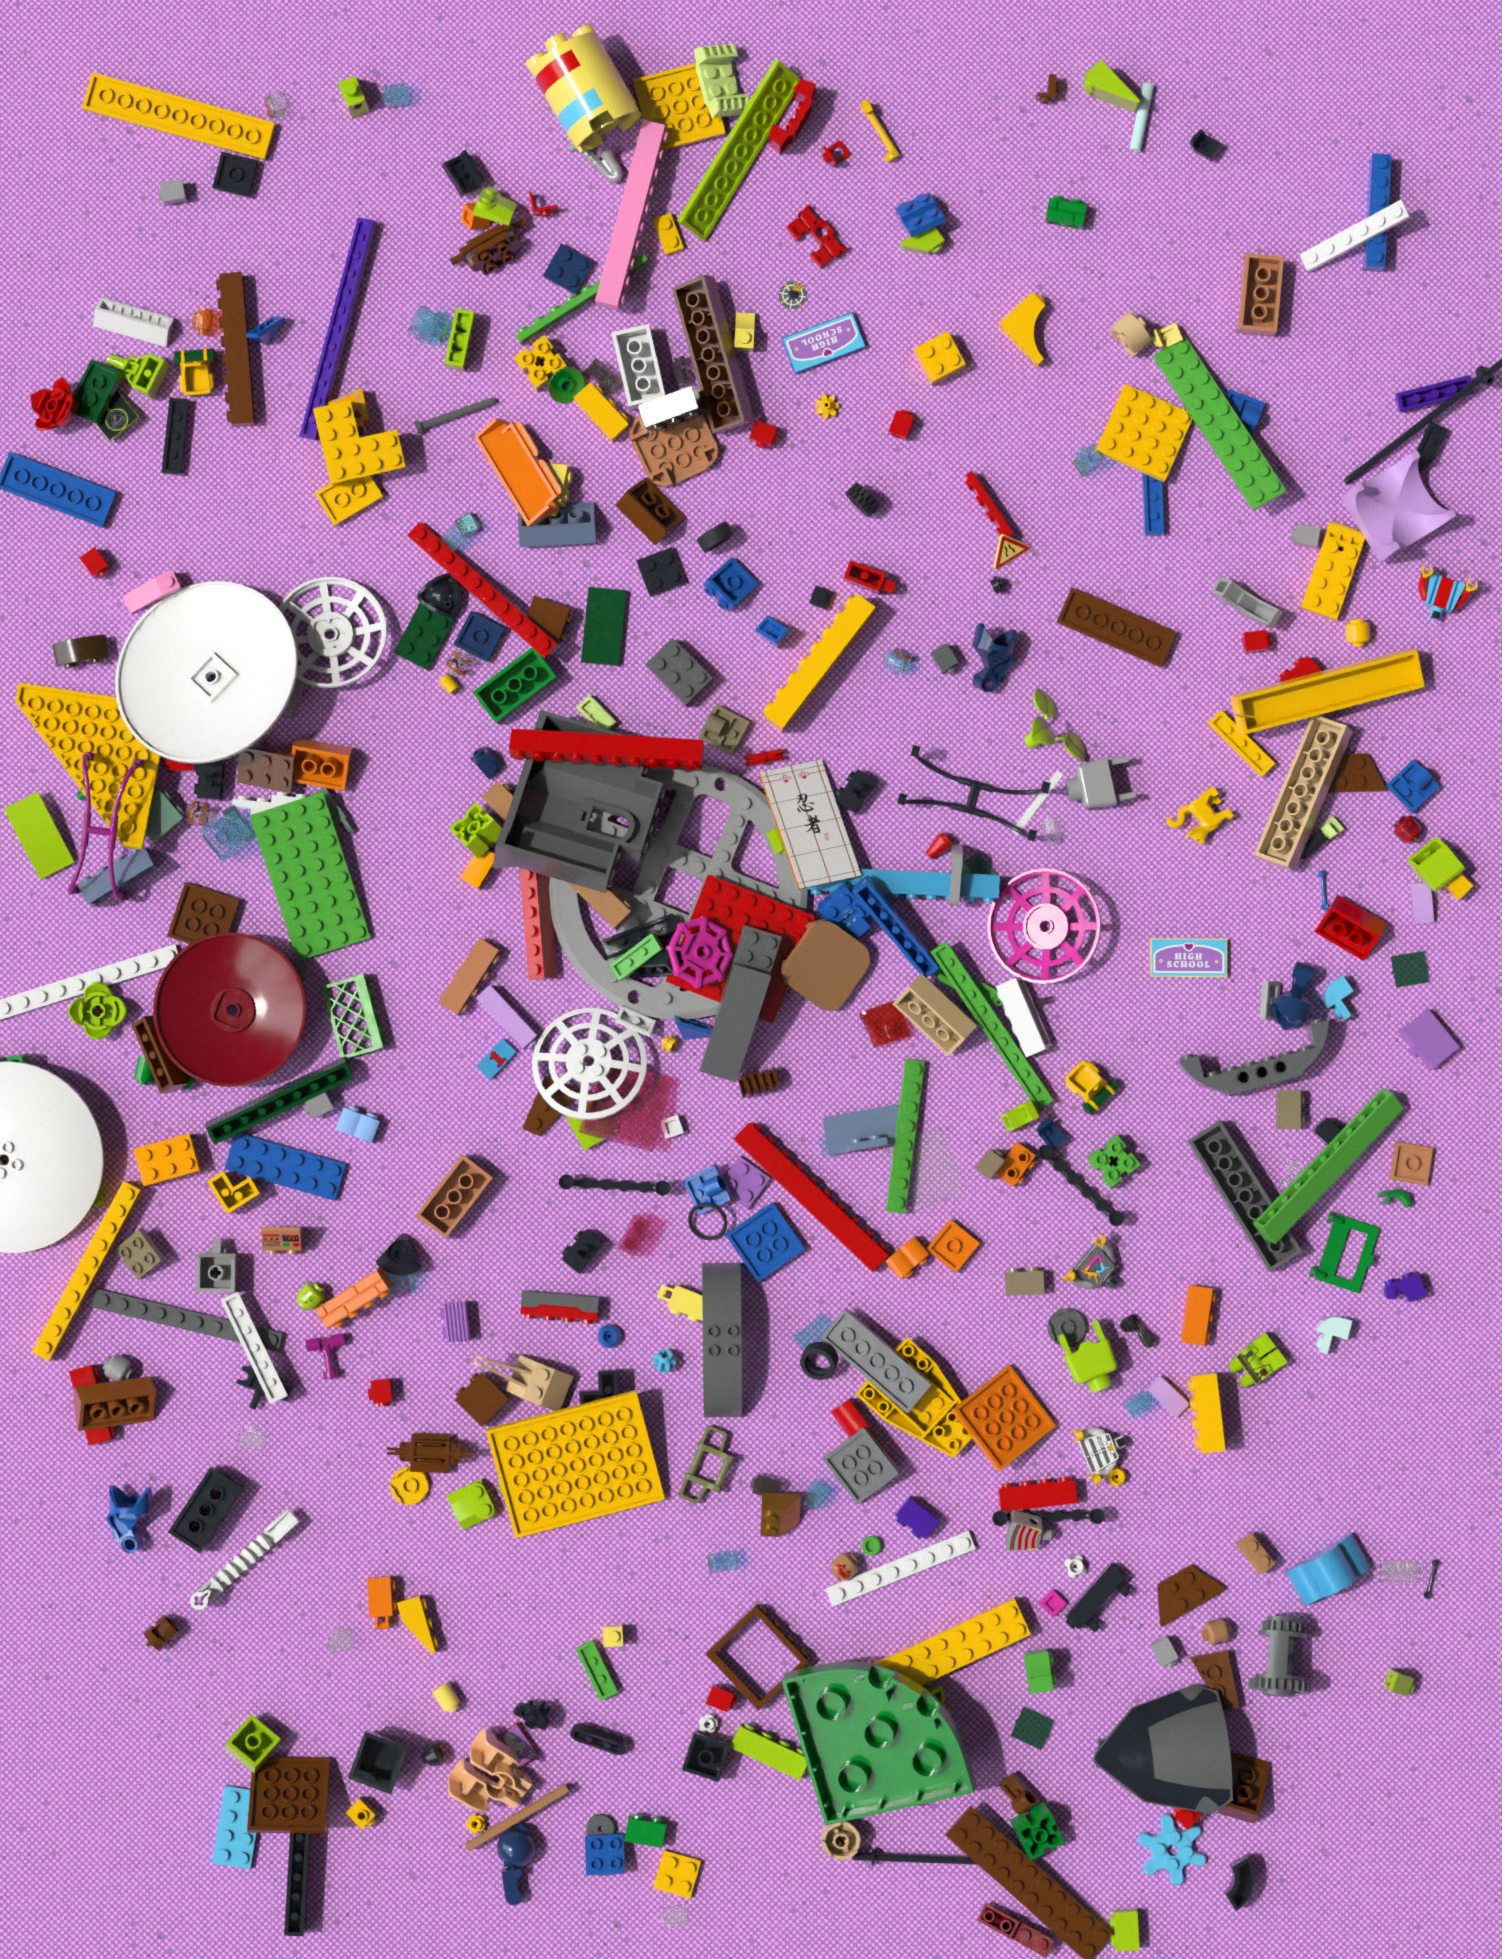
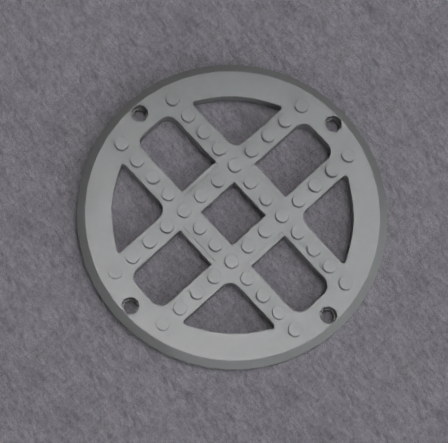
[549,765,808,1020]

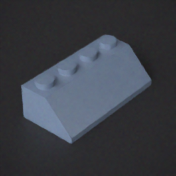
[518,502,596,548]
[78,847,158,907]

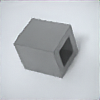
[157,179,187,206]
[1290,524,1321,549]
[302,1092,334,1119]
[1149,1636,1179,1668]

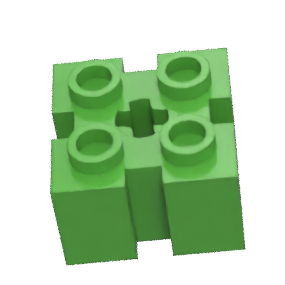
[1085,1134,1141,1189]
[1023,1648,1056,1694]

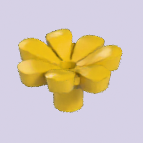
[815,394,840,420]

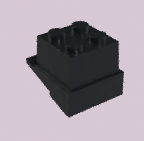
[348,1730,410,1795]

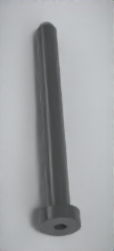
[414,397,496,434]

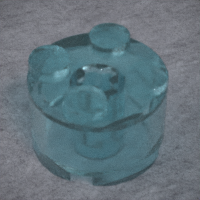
[407,305,451,346]

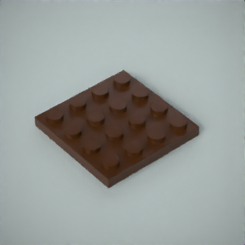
[247,1757,331,1834]

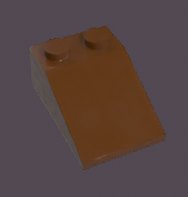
[1217,1752,1270,1824]

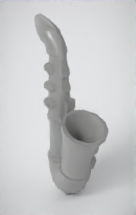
[565,144,623,183]

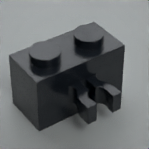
[194,761,225,801]
[835,769,877,815]
[561,1229,604,1274]

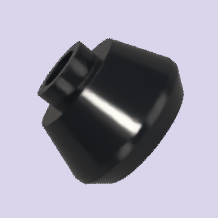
[421,1741,444,1766]

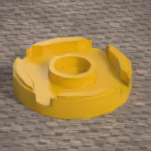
[390,1467,429,1505]

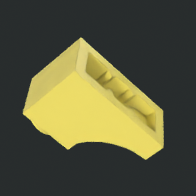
[734,312,755,352]

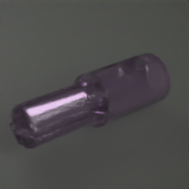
[1033,996,1054,1008]

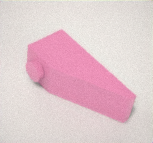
[123,570,182,614]

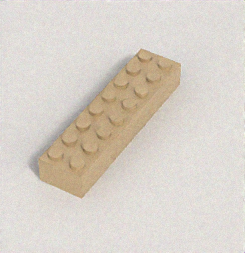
[1254,716,1353,872]

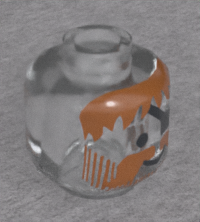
[264,90,291,120]
[446,649,474,678]
[185,800,215,827]

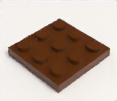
[167,882,240,944]

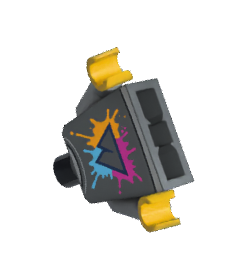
[1061,1232,1119,1289]

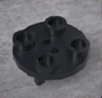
[513,1700,550,1731]

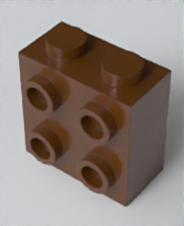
[527,596,573,646]
[455,1372,510,1427]

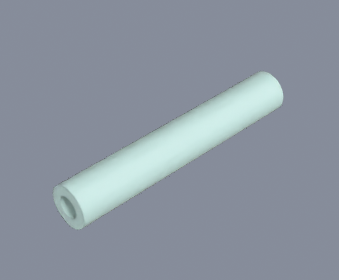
[1130,83,1154,152]

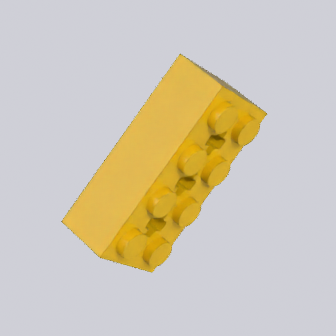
[1187,1372,1226,1453]

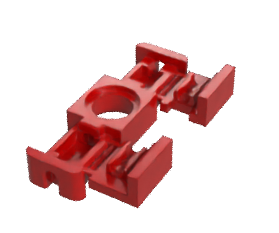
[786,204,847,269]

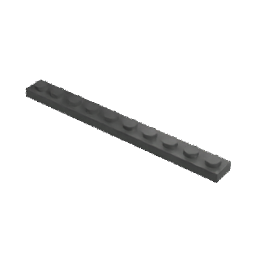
[91,1288,283,1352]

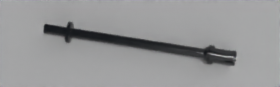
[853,1848,978,1866]

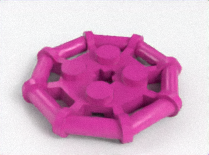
[666,915,734,988]

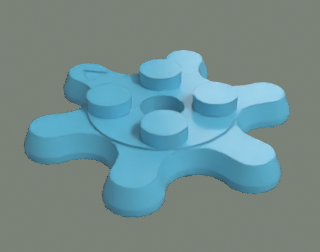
[1138,1813,1207,1886]

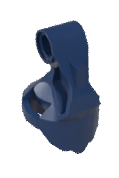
[972,623,1017,693]
[1272,961,1315,1030]

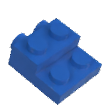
[895,192,946,238]
[703,557,759,612]

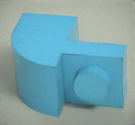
[1323,975,1353,1021]

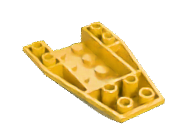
[855,1337,972,1458]

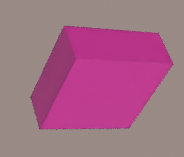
[1039,1589,1067,1617]

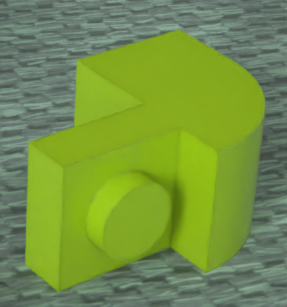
[1000,1100,1040,1132]

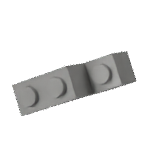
[1211,576,1283,629]

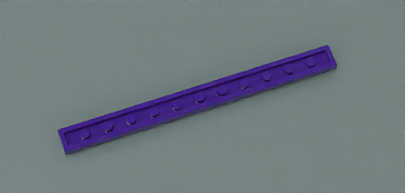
[299,218,377,441]

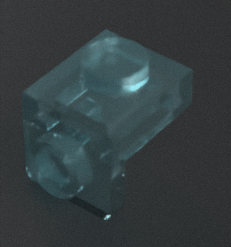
[707,1550,739,1574]

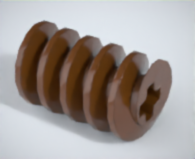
[738,1067,779,1098]

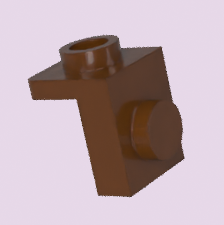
[1035,74,1060,104]

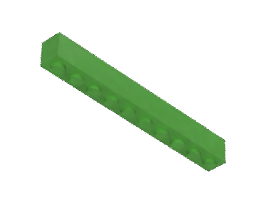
[1253,1089,1404,1244]

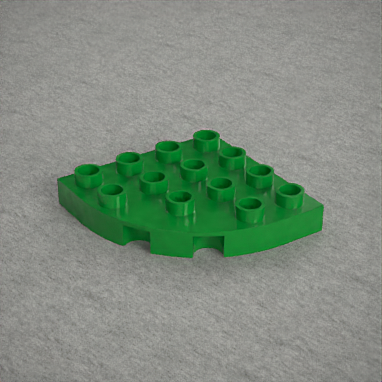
[781,1662,977,1825]

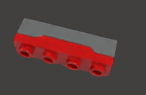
[520,1291,600,1324]

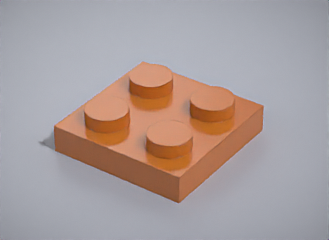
[926,1219,980,1273]

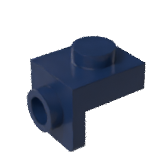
[470,746,503,780]
[1036,1118,1068,1152]

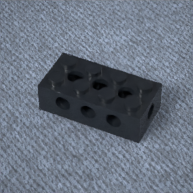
[168,1466,245,1553]

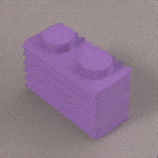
[440,1301,471,1342]

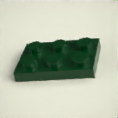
[73,359,124,425]
[393,603,454,671]

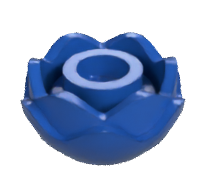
[597,1324,621,1348]

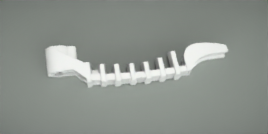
[190,1508,300,1610]

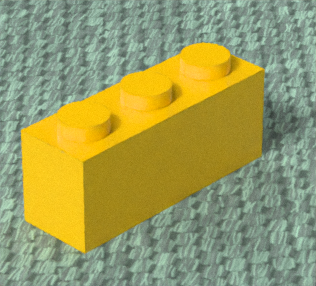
[573,383,629,443]

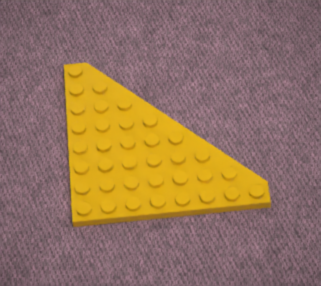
[15,683,161,850]

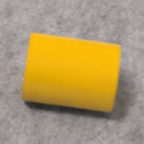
[438,673,459,695]

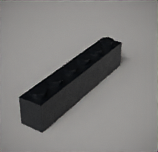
[284,1833,311,1937]

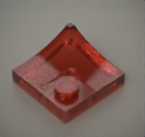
[859,1000,911,1048]

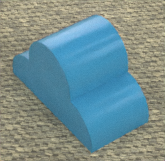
[1285,1533,1371,1605]

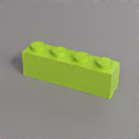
[730,1723,807,1780]

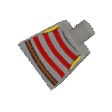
[1005,1510,1052,1551]

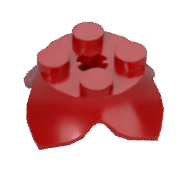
[30,377,79,431]

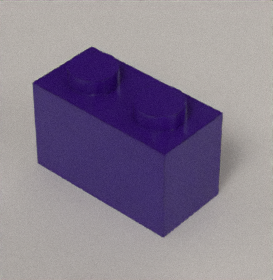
[895,1497,940,1540]

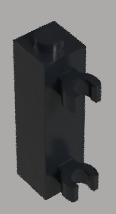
[1064,1563,1130,1632]

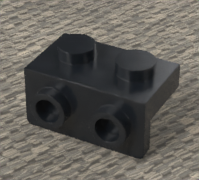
[442,150,485,198]

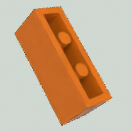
[1180,1285,1215,1346]

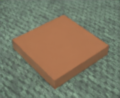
[1389,1141,1434,1186]

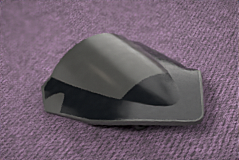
[1093,1684,1233,1814]

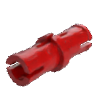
[744,748,784,767]

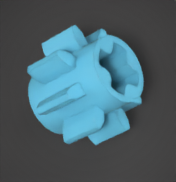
[653,1349,676,1373]

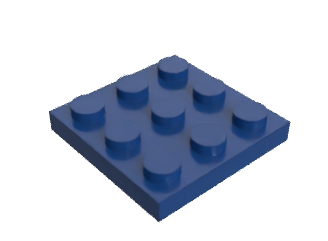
[725,1202,805,1282]

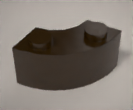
[52,635,109,669]

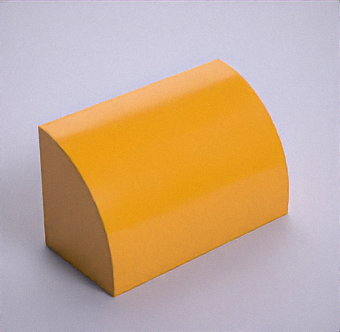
[459,850,495,890]

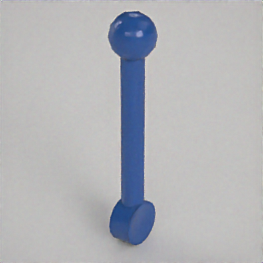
[1318,870,1329,910]

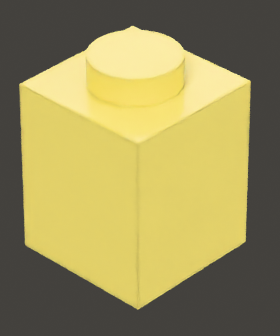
[603,1624,624,1647]

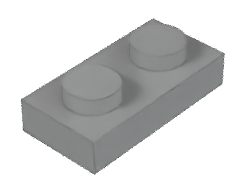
[1259,981,1281,1021]

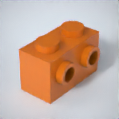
[995,1142,1036,1187]

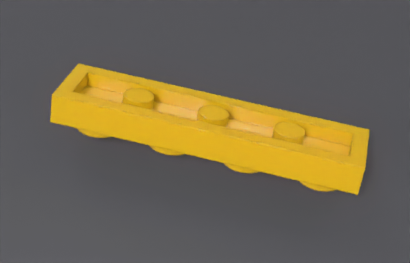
[1207,710,1275,777]

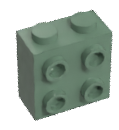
[146,789,185,844]

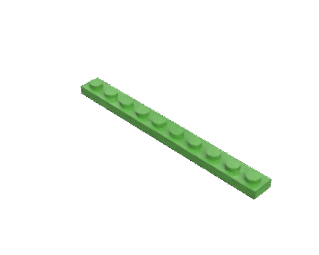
[930,941,1054,1110]

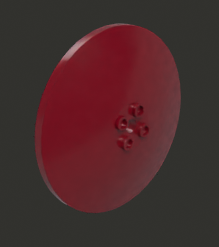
[153,932,307,1087]

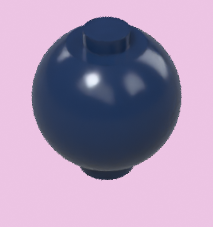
[497,1824,536,1870]

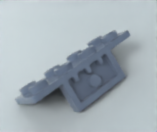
[822,1104,898,1155]

